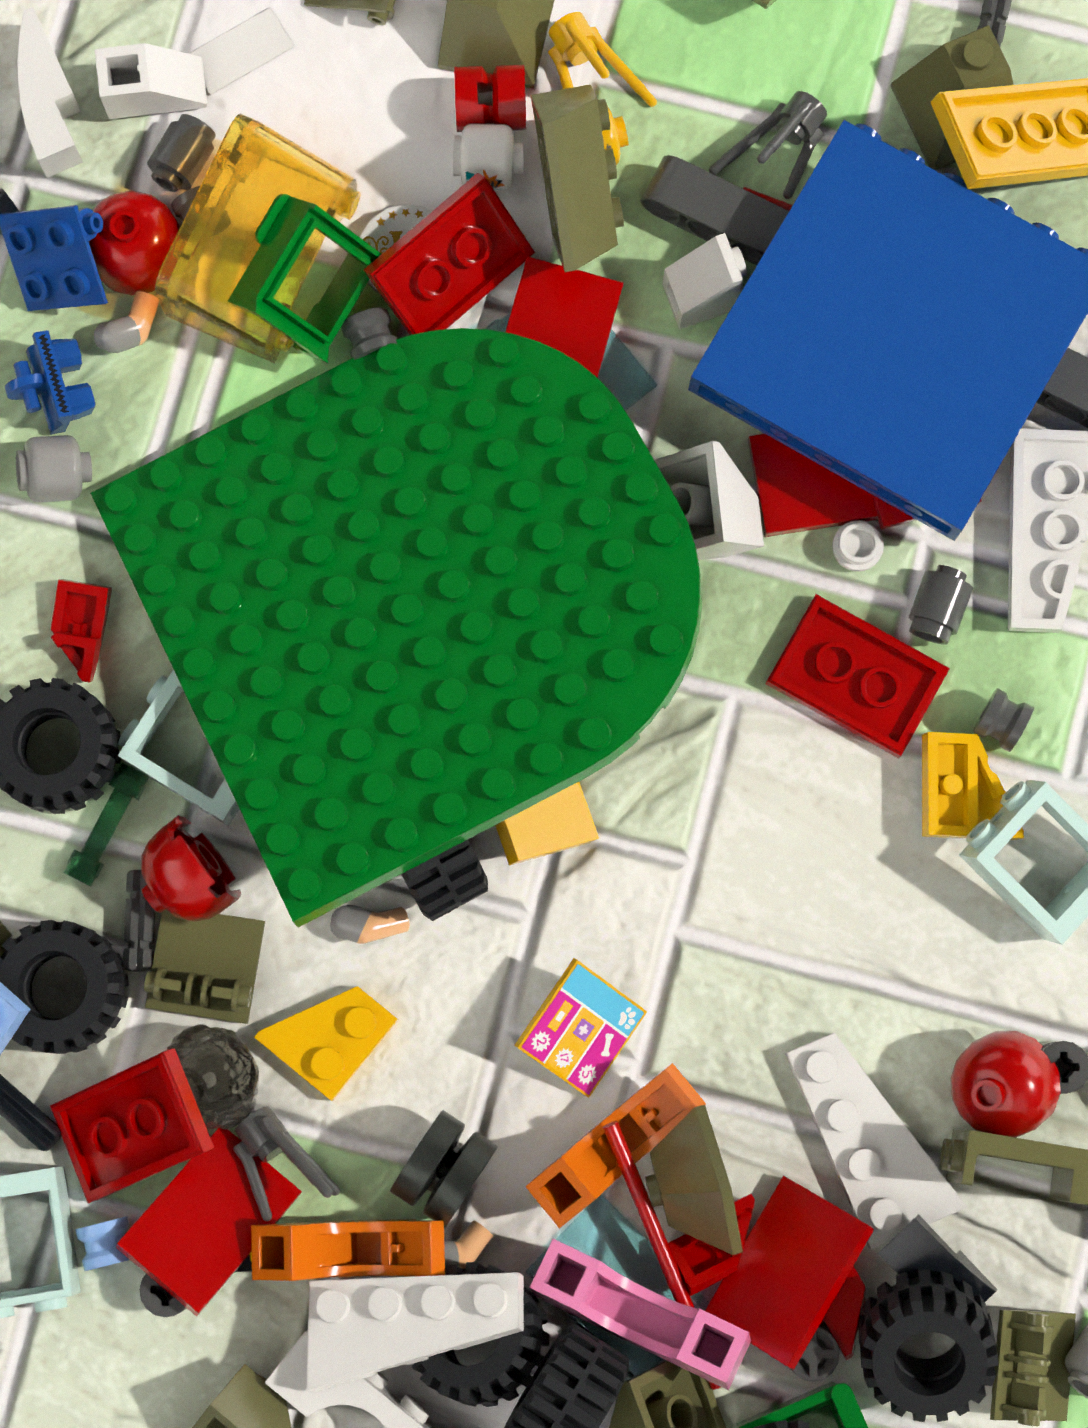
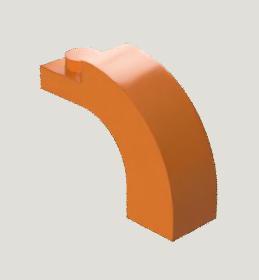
[525,1063,706,1229]
[251,1219,445,1281]

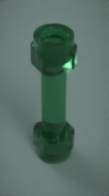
[63,763,149,887]

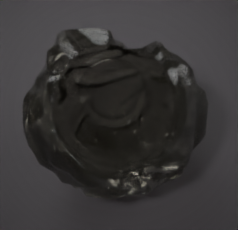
[167,1024,259,1129]

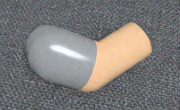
[94,291,160,353]
[330,905,410,944]
[444,1220,494,1275]

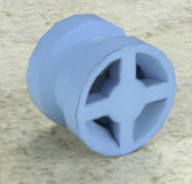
[75,1216,130,1271]

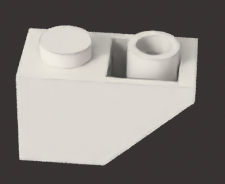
[95,43,207,119]
[662,233,747,330]

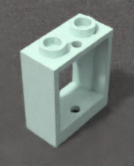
[118,669,240,827]
[959,780,1088,945]
[0,1166,81,1318]

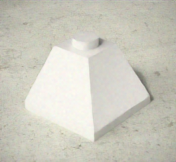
[655,441,764,560]

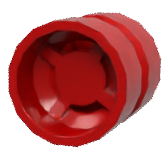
[454,65,526,132]

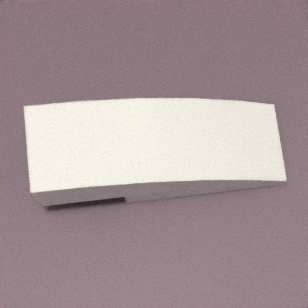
[17,7,83,178]

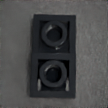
[878,1214,998,1302]

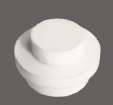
[832,520,884,571]

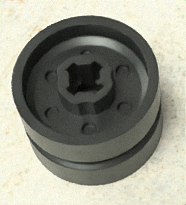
[390,1110,498,1228]

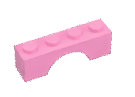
[529,1239,751,1391]

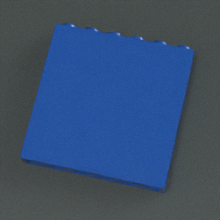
[688,120,1088,541]

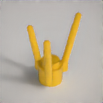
[548,12,657,107]

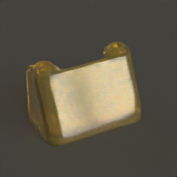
[155,113,361,364]

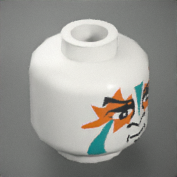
[453,124,524,190]

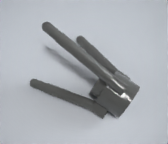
[709,91,827,199]
[233,1106,340,1221]

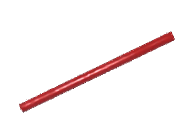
[603,1121,721,1390]

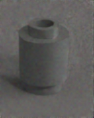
[147,114,216,192]
[908,565,973,645]

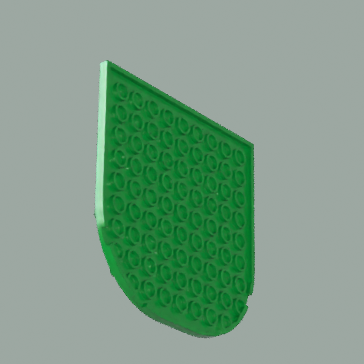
[90,328,702,928]

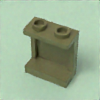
[940,1129,1088,1205]

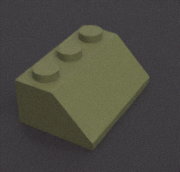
[531,84,624,272]

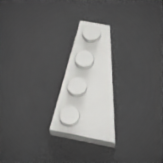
[1008,428,1088,633]
[785,1033,968,1249]
[306,1272,524,1393]

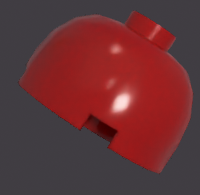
[88,190,185,295]
[141,815,242,922]
[950,1031,1061,1138]

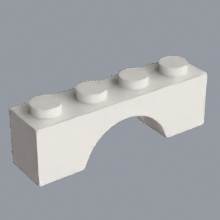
[265,1329,433,1428]

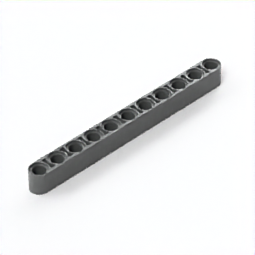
[640,155,1088,428]

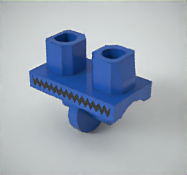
[5,330,95,435]

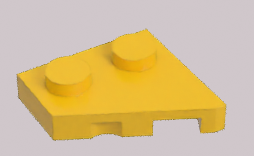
[922,732,1024,840]
[254,986,399,1101]

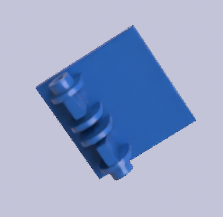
[0,205,108,311]

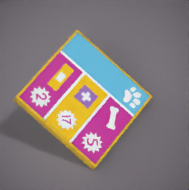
[514,958,647,1098]

